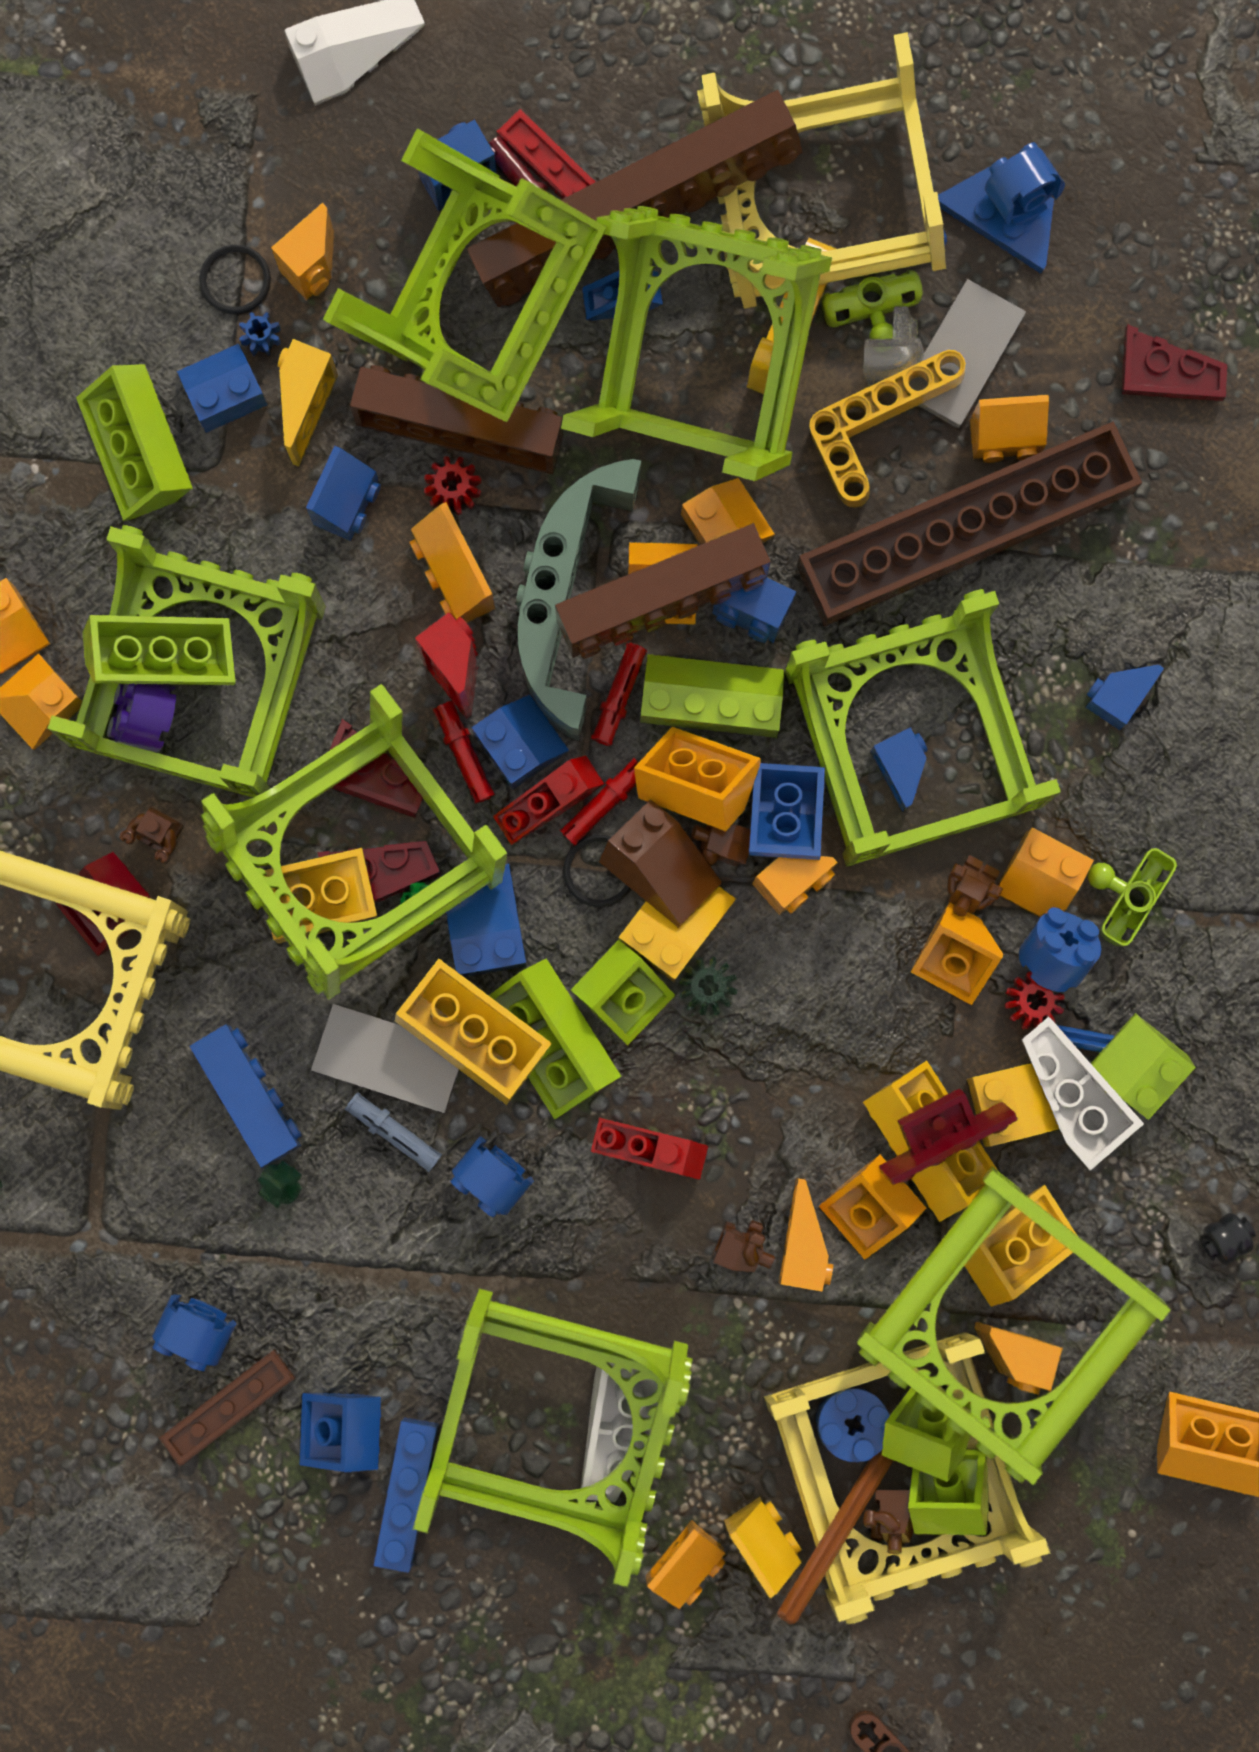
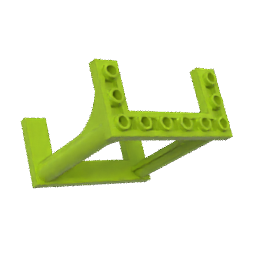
[323,129,607,422]
[561,206,832,481]
[48,525,326,798]
[785,589,1061,867]
[200,684,507,1000]
[857,1166,1171,1485]
[413,1288,693,1587]

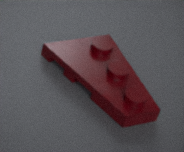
[1122,324,1227,401]
[329,719,423,818]
[317,841,441,904]

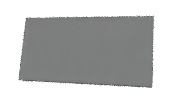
[909,279,1026,429]
[311,1004,459,1113]

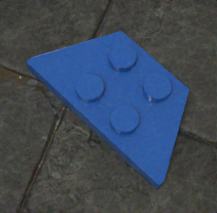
[938,166,1054,274]

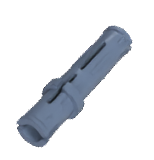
[344,1092,442,1172]

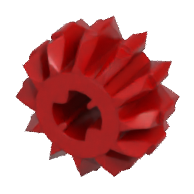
[424,456,481,515]
[1004,971,1065,1030]

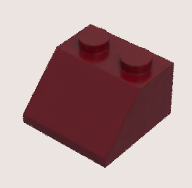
[55,852,151,957]

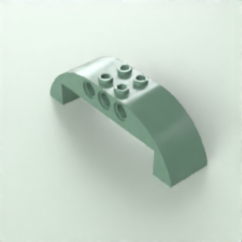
[515,459,641,740]

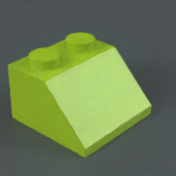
[571,940,675,1046]
[1091,1013,1196,1120]
[882,1387,971,1482]
[908,1449,989,1535]

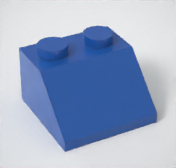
[177,344,267,433]
[306,446,381,541]
[471,694,569,790]
[299,1393,381,1472]

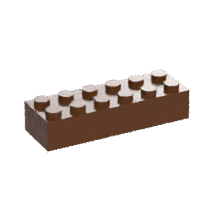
[350,365,563,475]
[555,523,771,659]

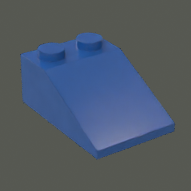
[749,763,825,860]
[441,864,527,977]

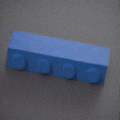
[189,1024,302,1168]
[374,1417,439,1573]

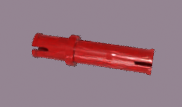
[591,643,647,746]
[433,701,495,804]
[559,758,638,846]

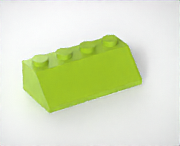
[76,364,193,521]
[82,615,236,685]
[640,654,784,738]
[489,958,622,1120]

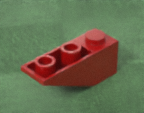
[493,755,604,845]
[591,1118,709,1180]

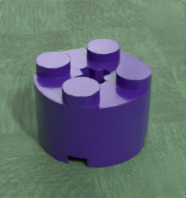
[107,684,176,753]

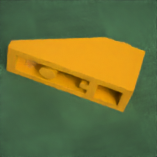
[778,1178,833,1292]

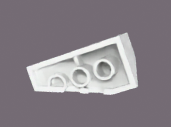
[284,0,425,106]
[1022,1017,1144,1170]
[581,1362,658,1503]

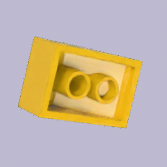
[278,339,338,467]
[264,848,378,944]
[618,887,736,982]
[967,1063,1060,1147]
[964,1185,1077,1307]
[724,1497,802,1598]

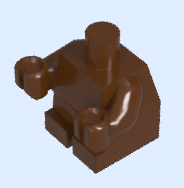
[119,807,184,864]
[691,824,751,867]
[947,855,1003,916]
[713,1220,775,1272]
[863,1490,914,1554]

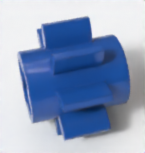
[239,312,281,356]

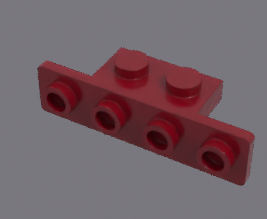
[879,1088,1018,1185]

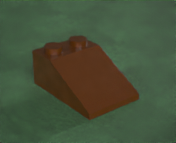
[599,799,722,928]

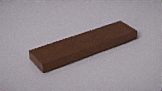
[159,1349,296,1467]

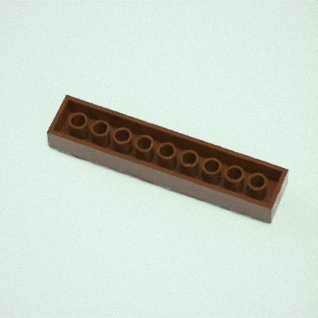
[467,89,803,307]
[796,421,1142,627]

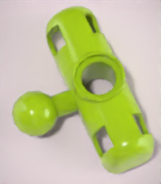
[821,270,923,349]
[1087,848,1177,947]

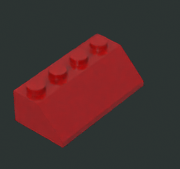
[415,612,478,719]

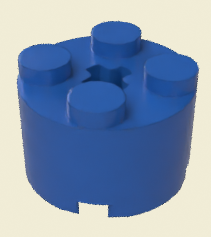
[985,142,1065,225]
[1019,907,1101,992]
[450,1137,534,1218]
[152,1294,236,1371]
[815,1386,889,1462]

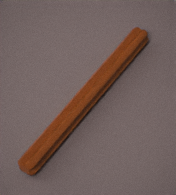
[777,1450,894,1624]

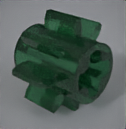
[258,1161,302,1208]

